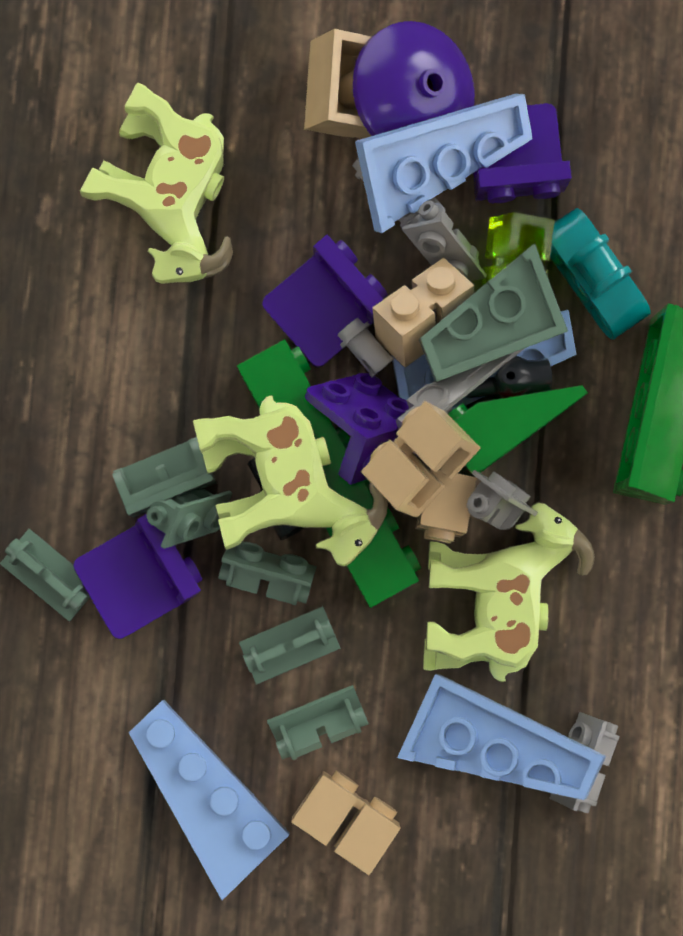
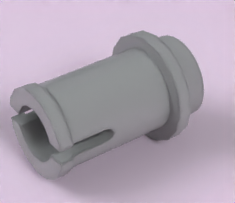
[338,318,394,378]

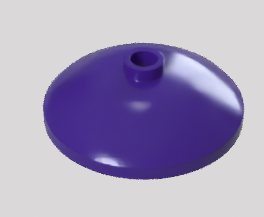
[353,21,475,136]

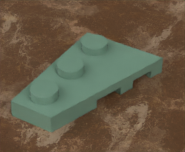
[419,244,568,383]

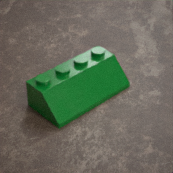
[613,303,683,505]

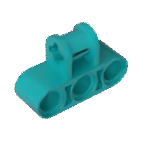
[538,208,651,340]

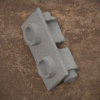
[402,200,487,281]
[467,470,538,530]
[550,712,620,813]

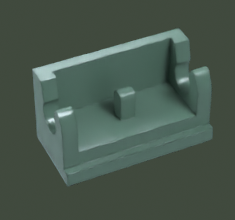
[112,437,217,518]

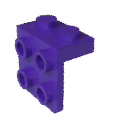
[473,103,572,203]
[262,234,388,367]
[305,373,418,485]
[73,514,202,639]

